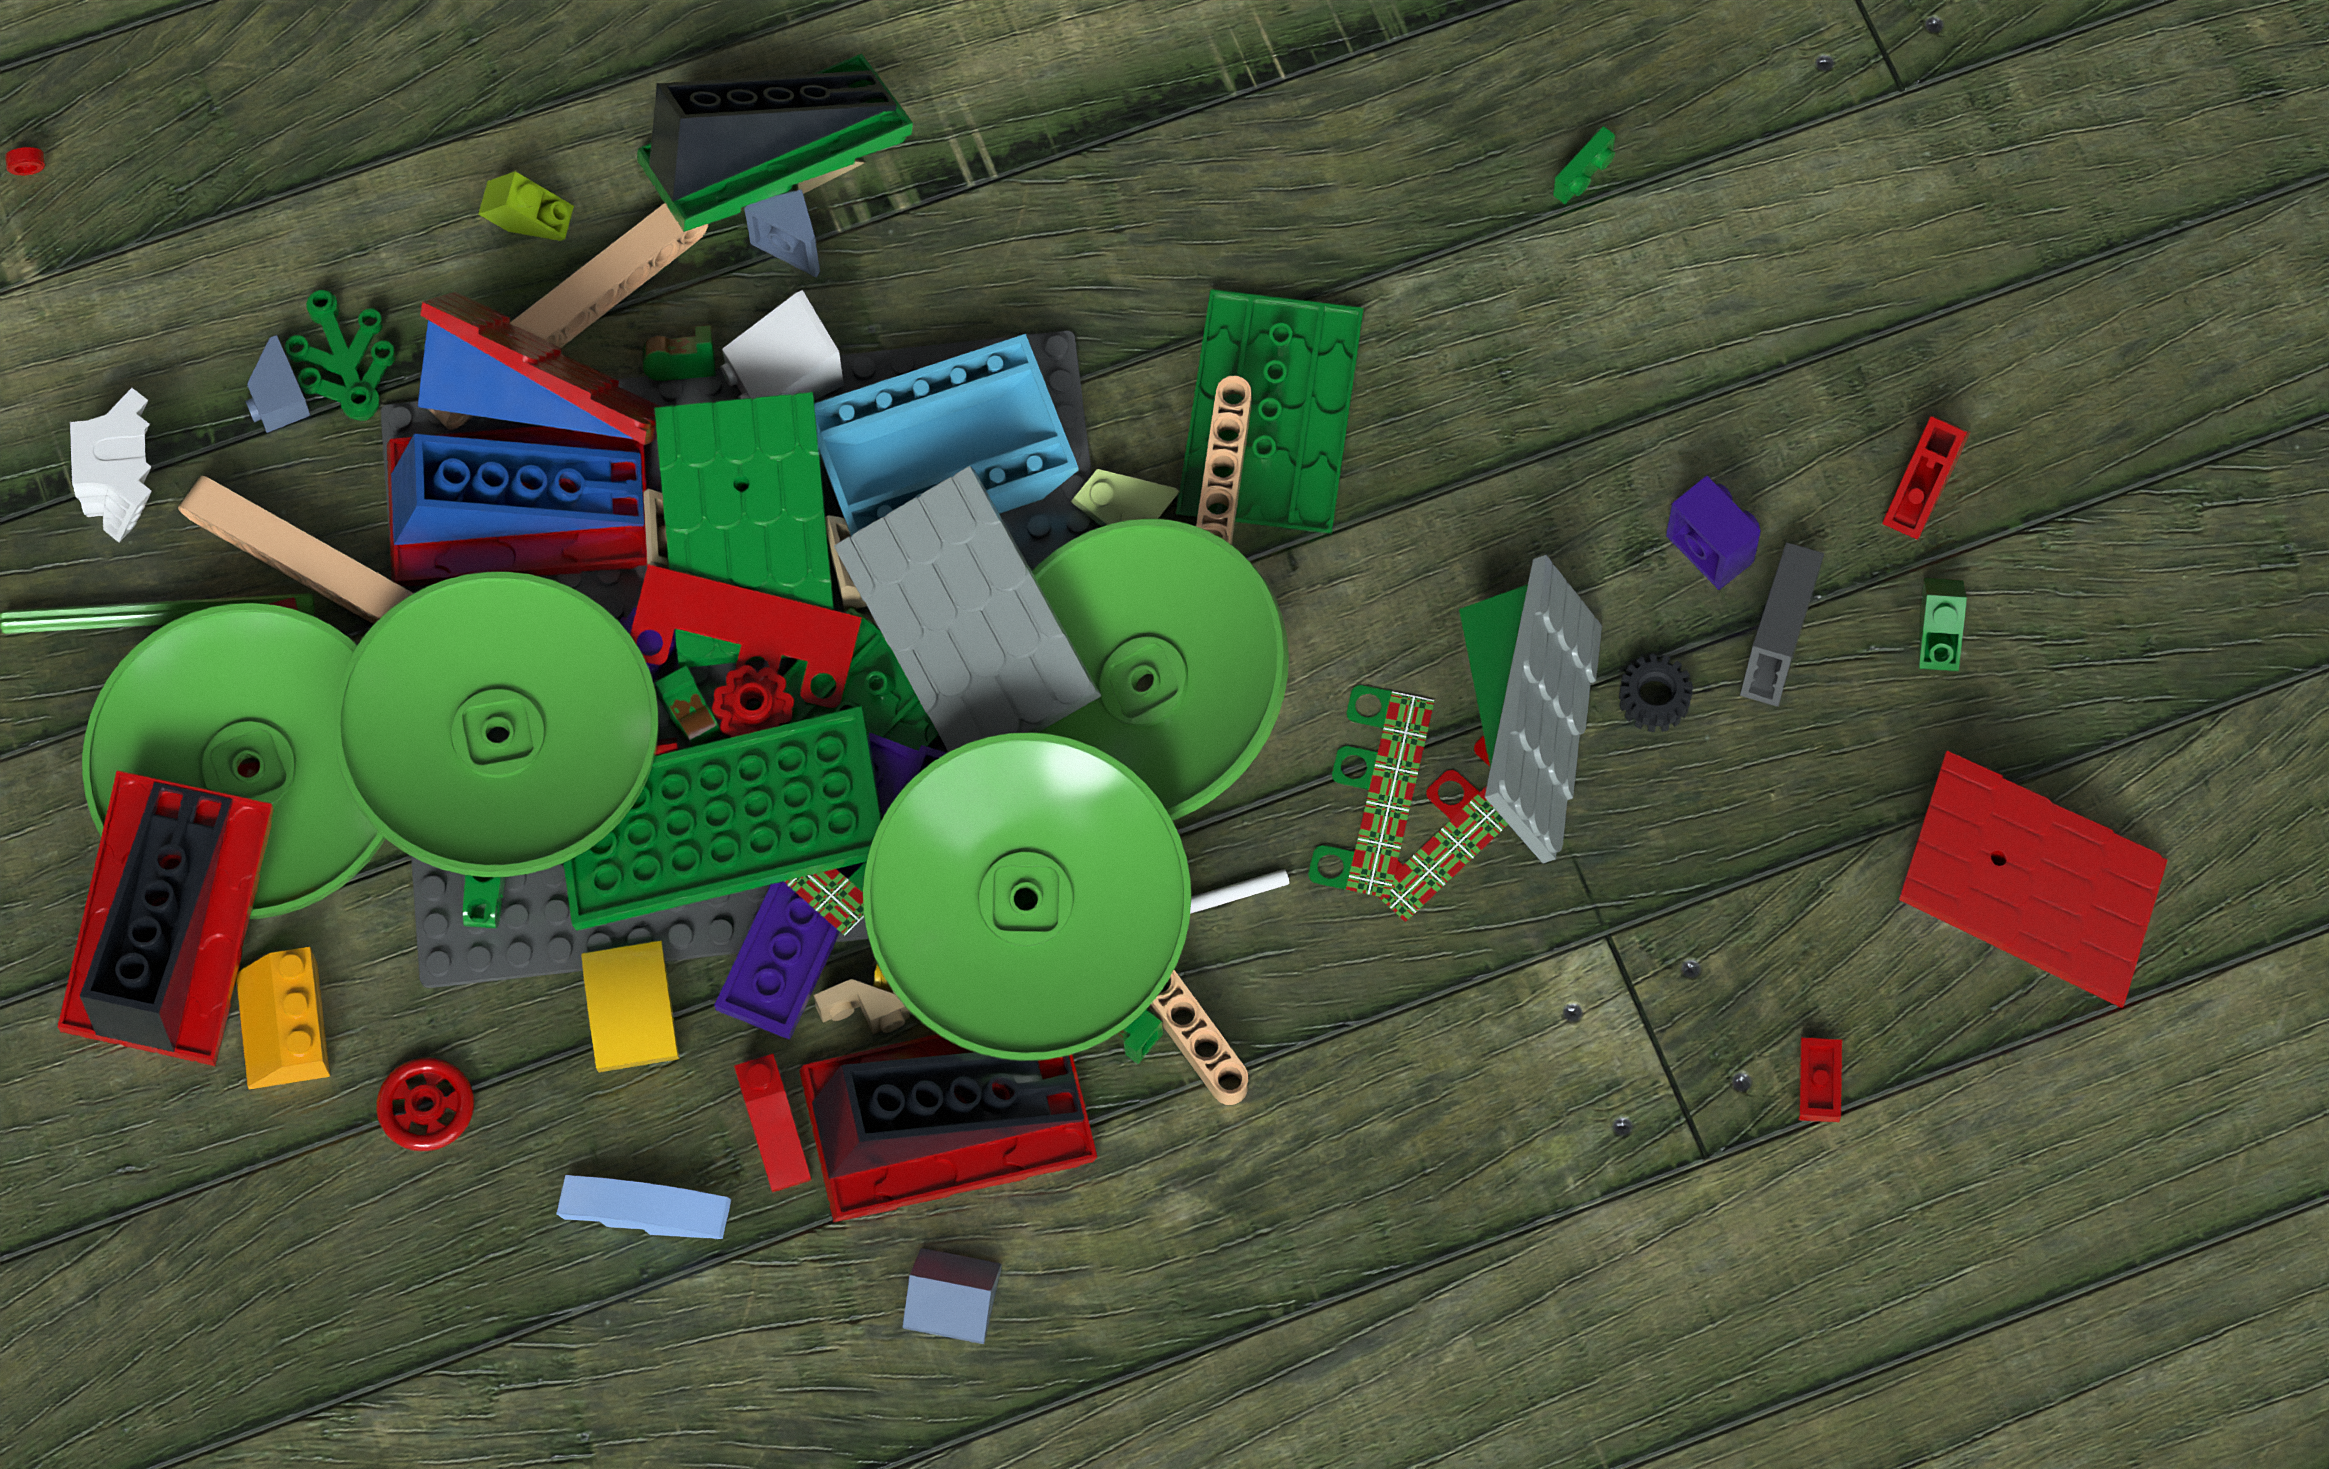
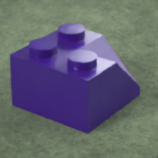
[1666,476,1761,590]

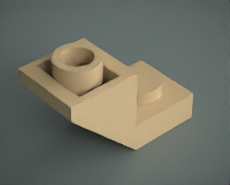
[814,979,910,1034]

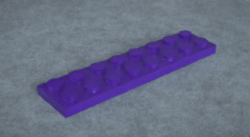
[714,732,919,1039]

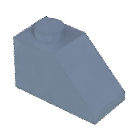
[245,335,310,433]

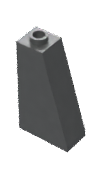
[1740,542,1824,707]

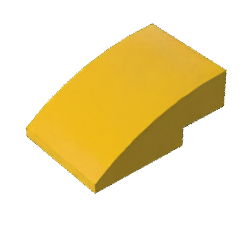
[581,941,679,1072]

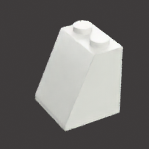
[721,290,844,400]

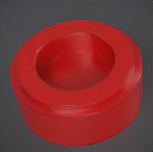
[5,147,45,176]

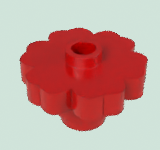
[712,665,794,738]

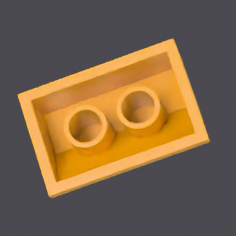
[236,947,330,1089]

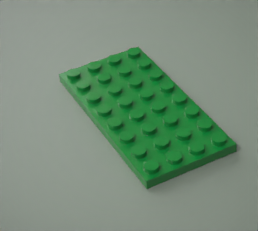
[564,706,883,931]

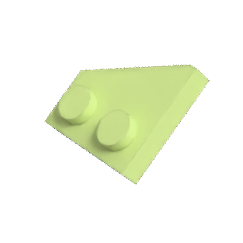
[1071,469,1179,527]

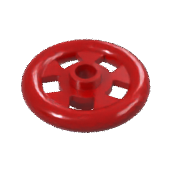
[376,1057,474,1151]

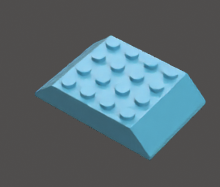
[814,334,1078,536]

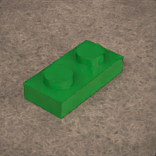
[1553,126,1615,204]

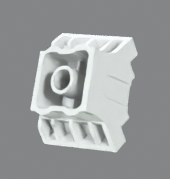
[70,388,152,542]

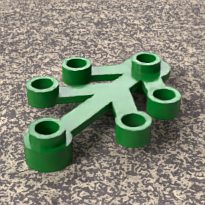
[285,290,396,421]

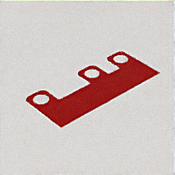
[630,564,862,708]

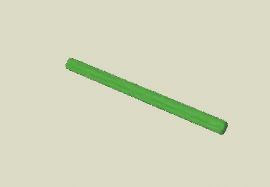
[0,593,315,634]

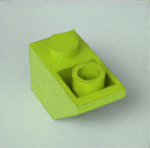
[478,171,574,241]

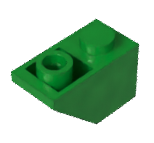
[1919,578,1967,671]

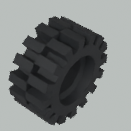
[1619,654,1693,732]

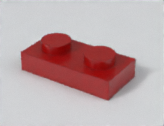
[1798,1037,1842,1122]

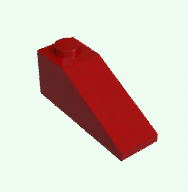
[1882,416,1970,540]
[734,1054,812,1193]

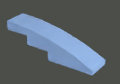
[556,1175,731,1239]

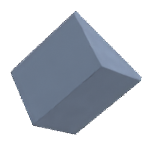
[744,189,820,277]
[903,1248,1002,1344]

